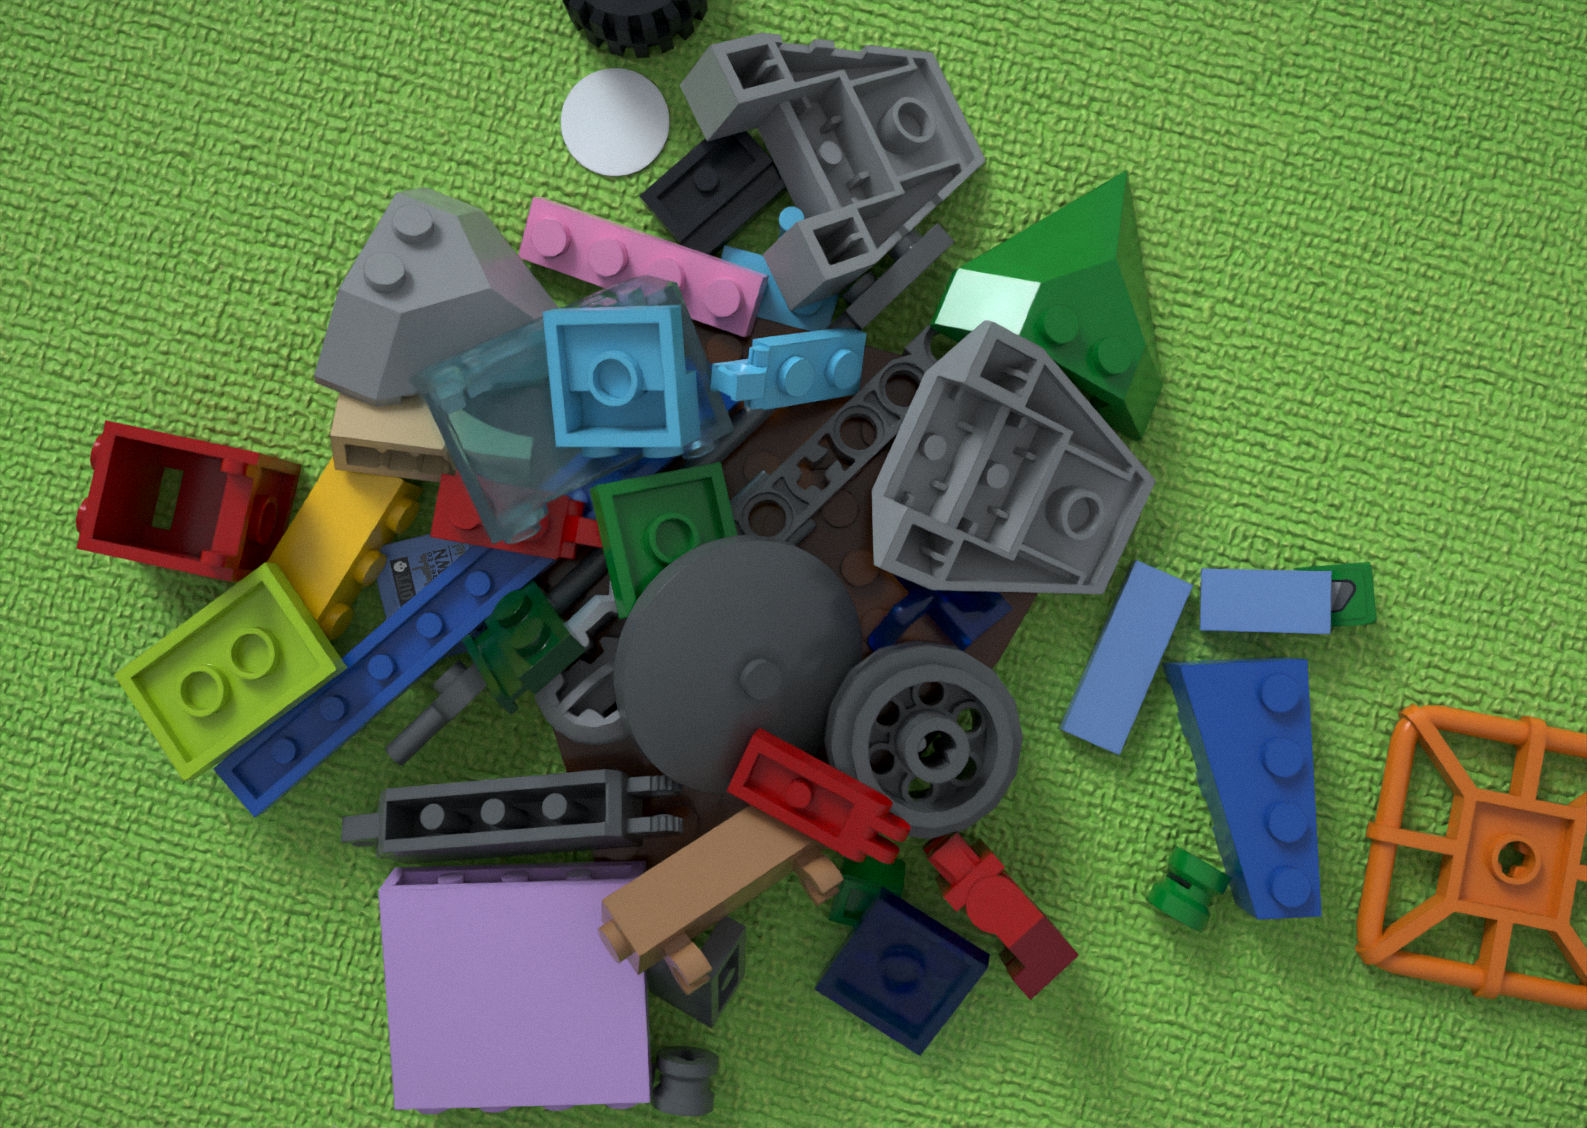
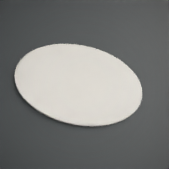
[561,68,670,176]

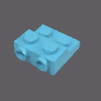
[543,305,701,458]

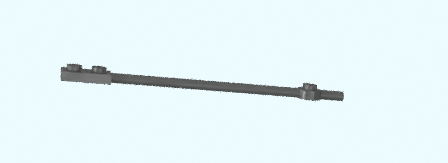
[385,223,955,766]

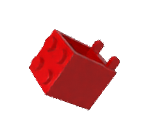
[76,420,302,582]

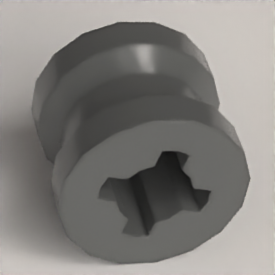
[651,1046,719,1116]

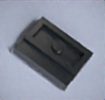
[639,131,788,256]

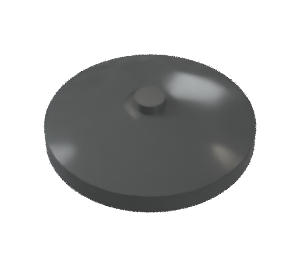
[613,535,862,794]

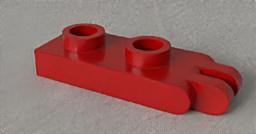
[726,728,911,864]

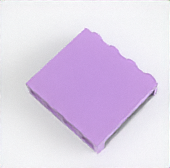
[378,860,656,1114]

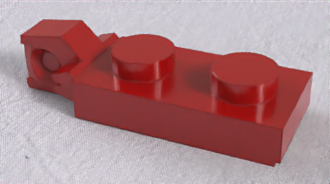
[430,473,603,561]

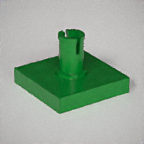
[590,462,738,619]

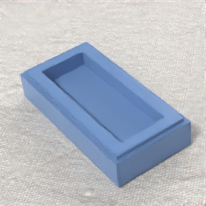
[1200,569,1332,634]

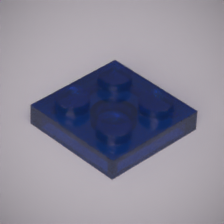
[814,887,990,1056]

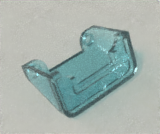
[409,275,735,544]

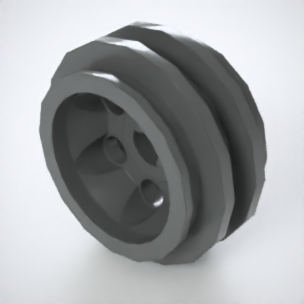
[823,639,1023,839]

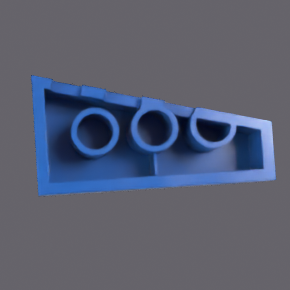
[1161,657,1322,920]

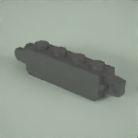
[341,769,683,864]

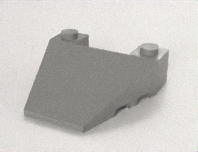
[680,33,986,311]

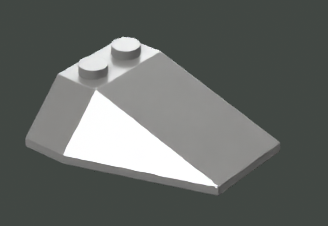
[872,320,1156,594]

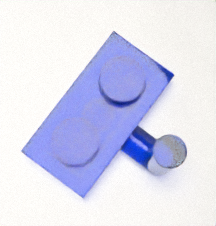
[868,573,1013,651]

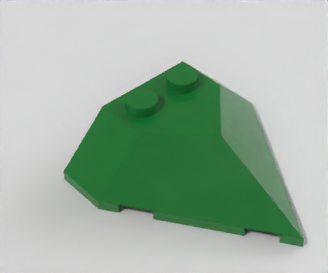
[929,170,1163,442]

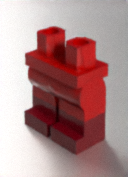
[922,832,1079,1000]

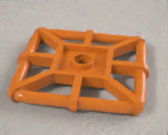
[1355,704,1587,1010]

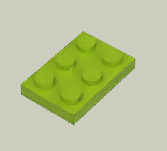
[114,562,347,782]

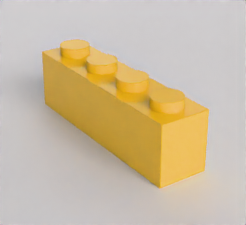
[267,456,424,641]

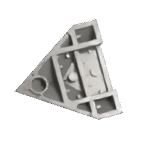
[314,187,559,407]

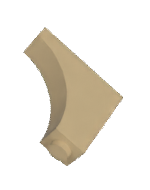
[330,392,533,489]

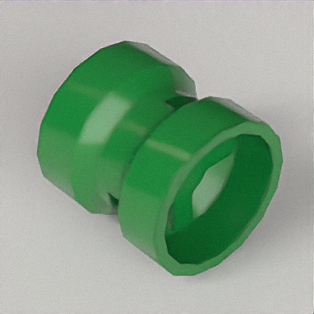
[1145,846,1232,933]

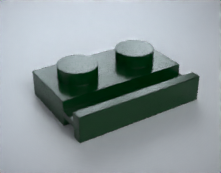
[461,579,586,715]

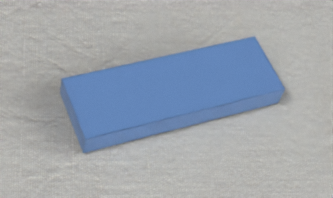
[1059,560,1193,755]

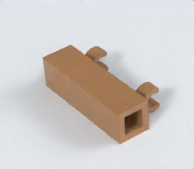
[597,805,844,996]

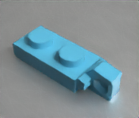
[710,327,866,410]

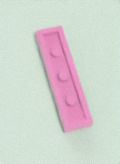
[518,197,769,337]

